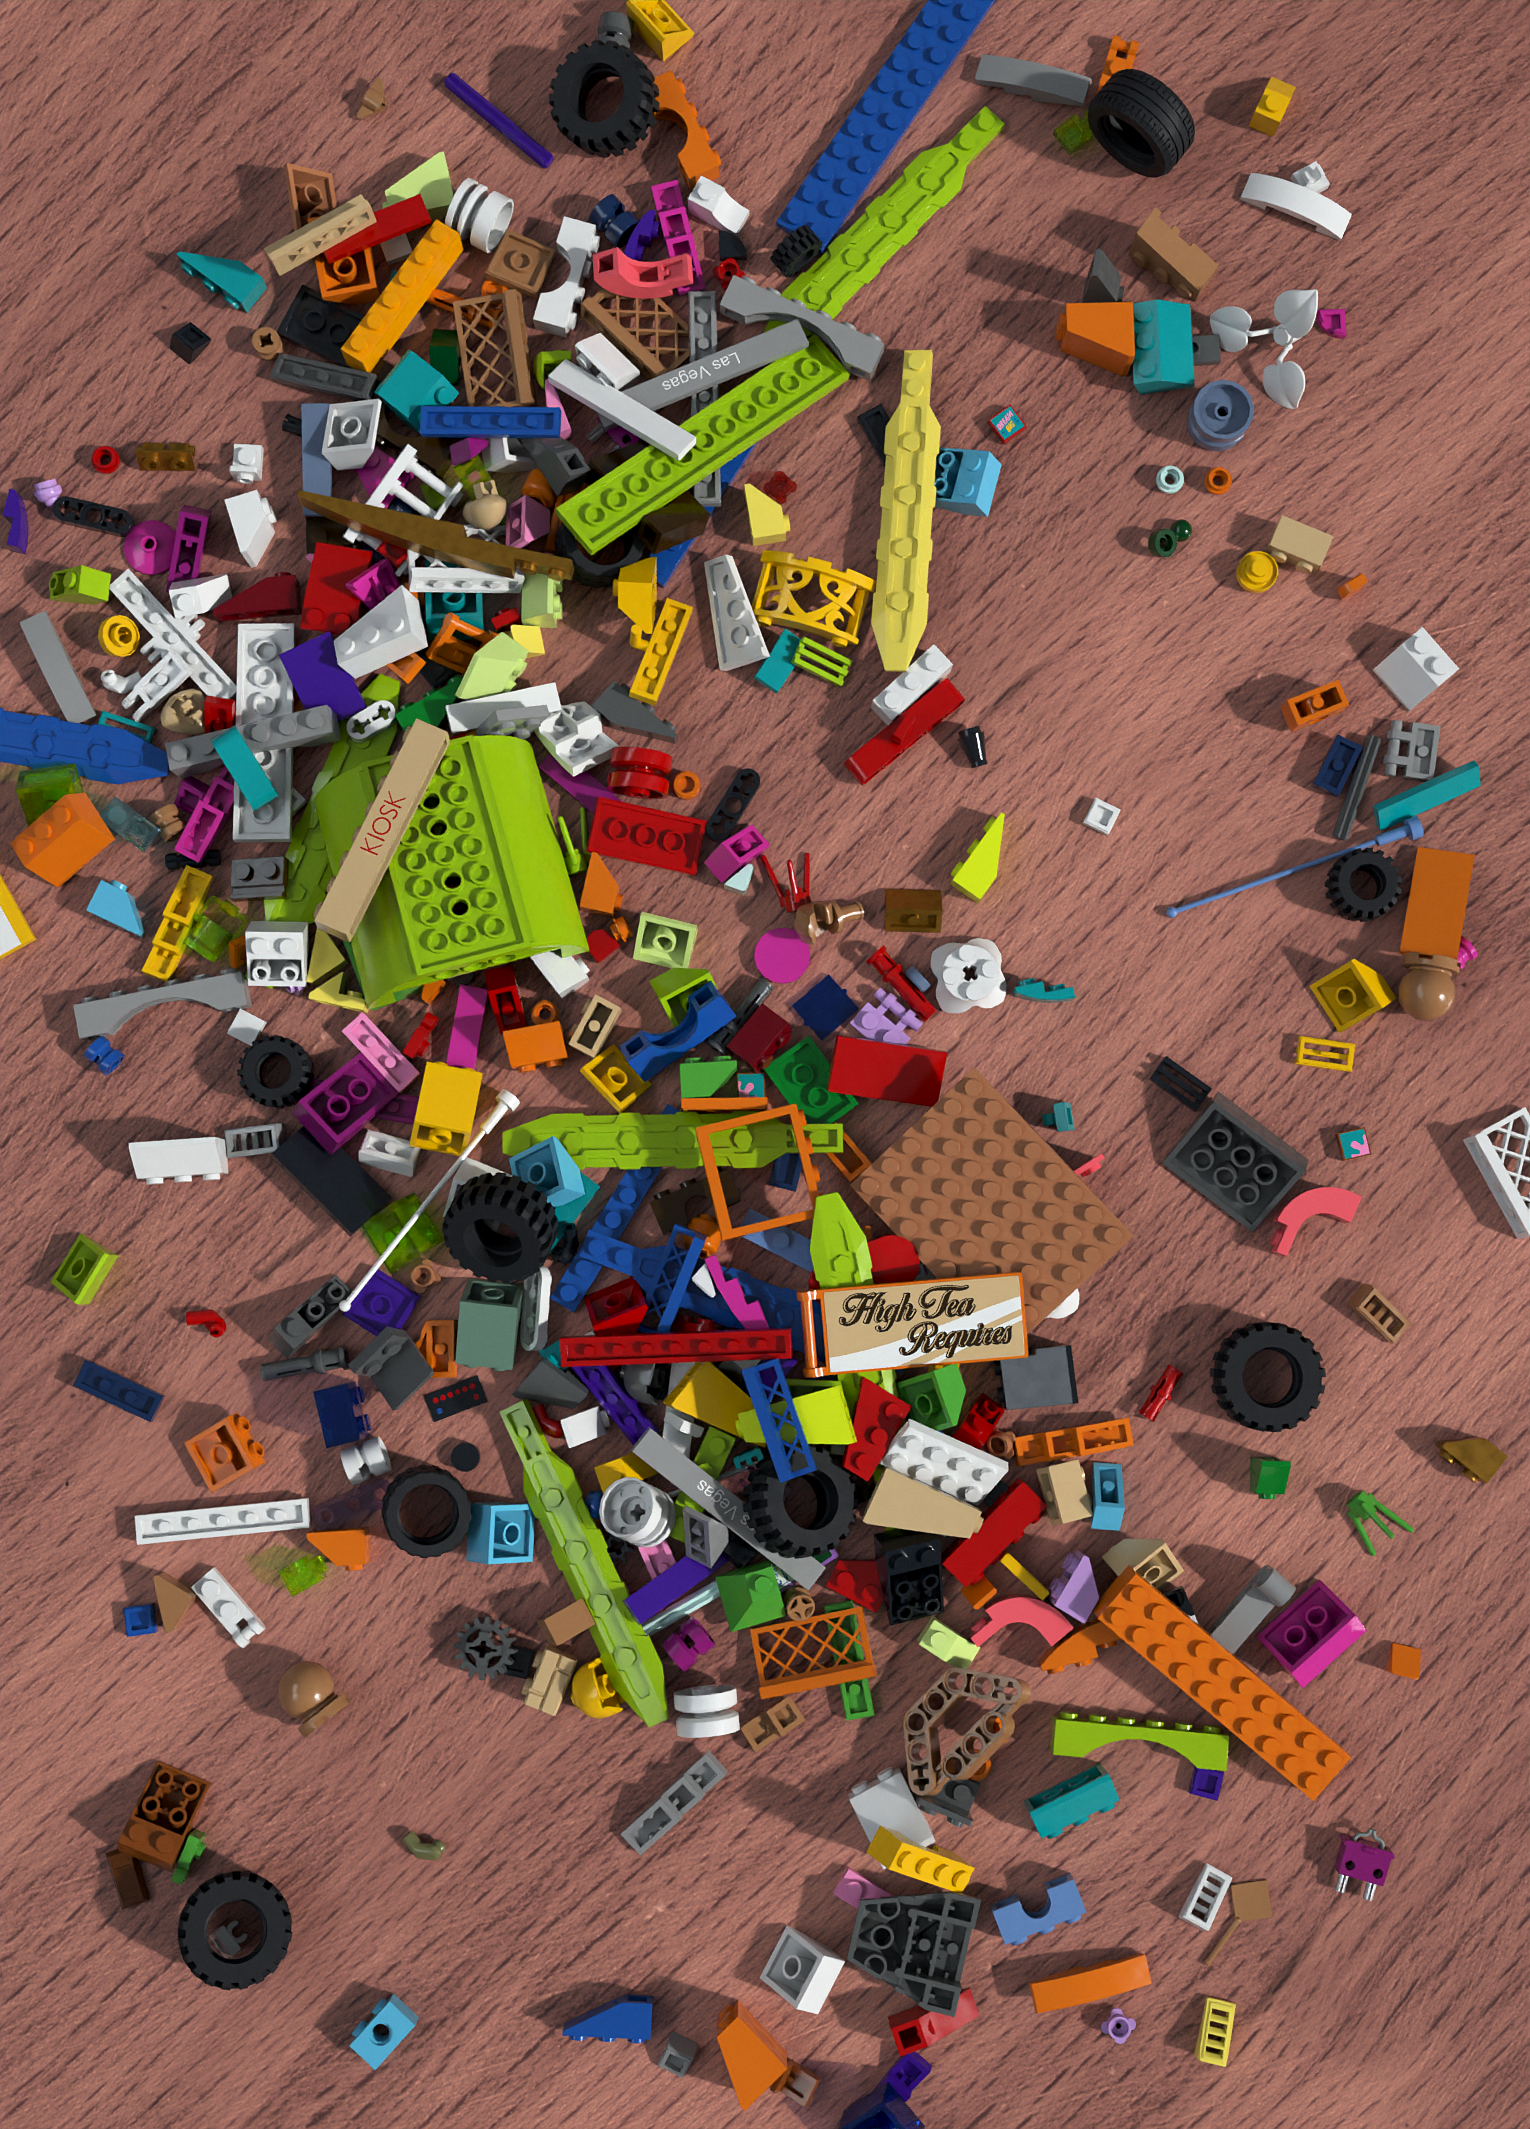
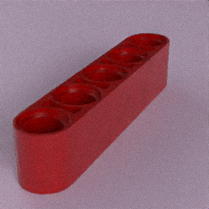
[844,678,966,786]

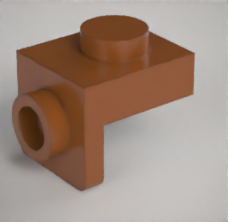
[770,2060,821,2107]

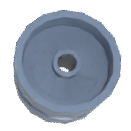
[1187,380,1254,452]

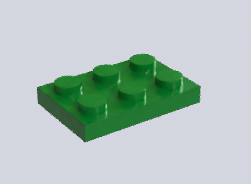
[764,1036,859,1124]

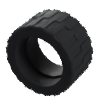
[555,521,645,588]
[381,1465,472,1558]

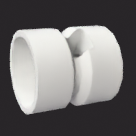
[340,1436,392,1485]

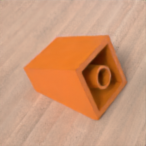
[1055,302,1135,376]
[717,2000,787,2111]

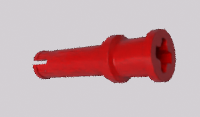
[866,945,937,1022]

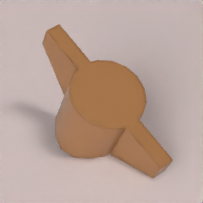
[356,77,387,120]

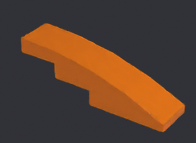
[1013,1417,1134,1466]
[1029,1953,1152,2013]

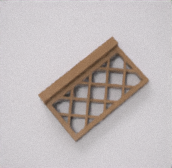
[580,288,690,381]
[453,289,537,407]

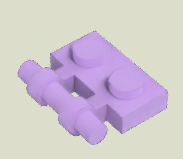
[849,987,923,1045]

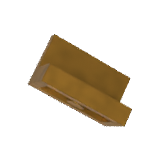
[884,889,943,933]

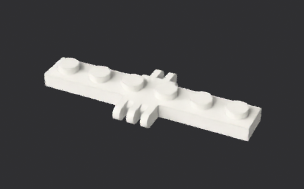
[109,569,237,700]

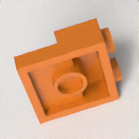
[184,1412,265,1493]

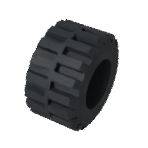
[1325,847,1403,922]
[237,1035,314,1108]

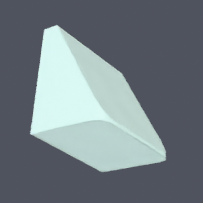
[724,864,753,896]

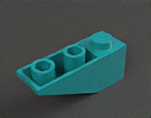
[176,251,267,313]

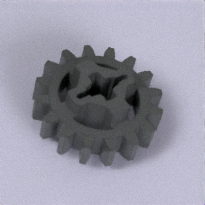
[453,1616,518,1681]

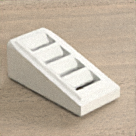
[1178,1863,1232,1931]

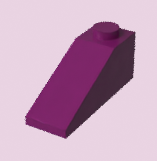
[166,504,212,593]

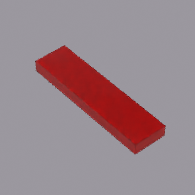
[324,194,432,264]

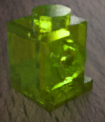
[279,1555,328,1597]

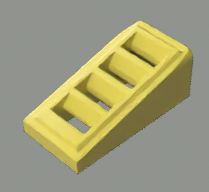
[1194,1996,1236,2067]

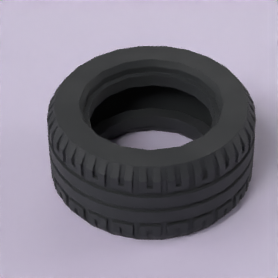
[1088,69,1195,178]

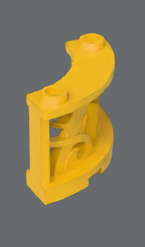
[751,550,877,648]

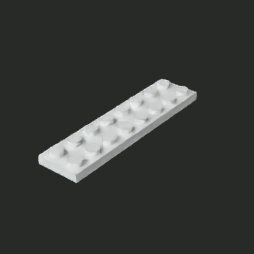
[233,623,296,842]

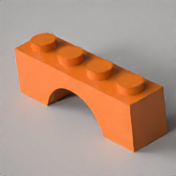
[653,70,722,190]

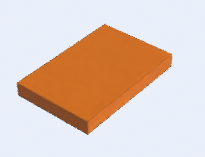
[681,1097,768,1114]

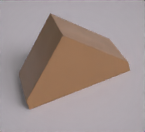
[152,1572,197,1634]
[537,1598,595,1646]

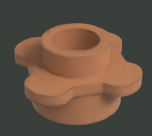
[407,1259,441,1293]
[987,1428,1016,1459]

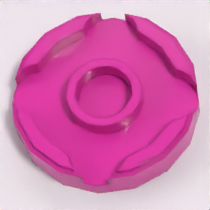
[754,928,810,984]

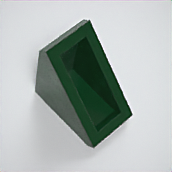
[429,329,461,385]

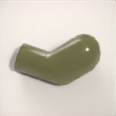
[401,1830,445,1861]

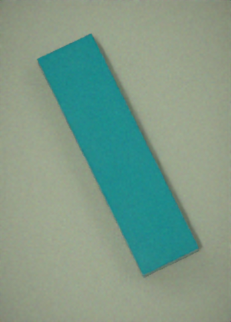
[1373,760,1481,831]

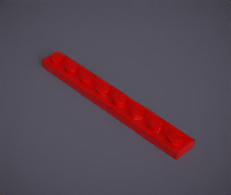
[560,1328,793,1367]

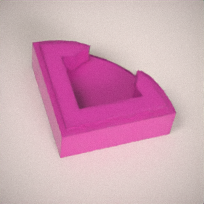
[1316,309,1346,339]

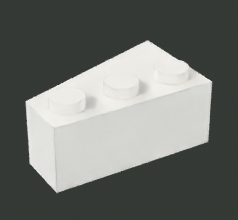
[334,585,428,679]

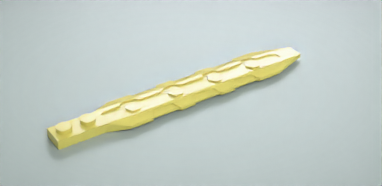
[871,350,941,672]

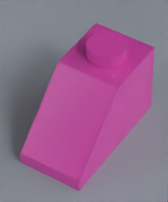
[704,825,770,883]

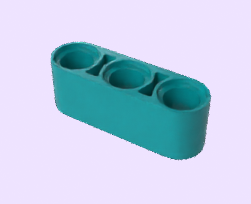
[210,725,279,811]

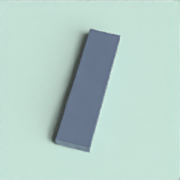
[301,403,332,517]

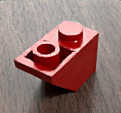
[950,1393,1005,1449]

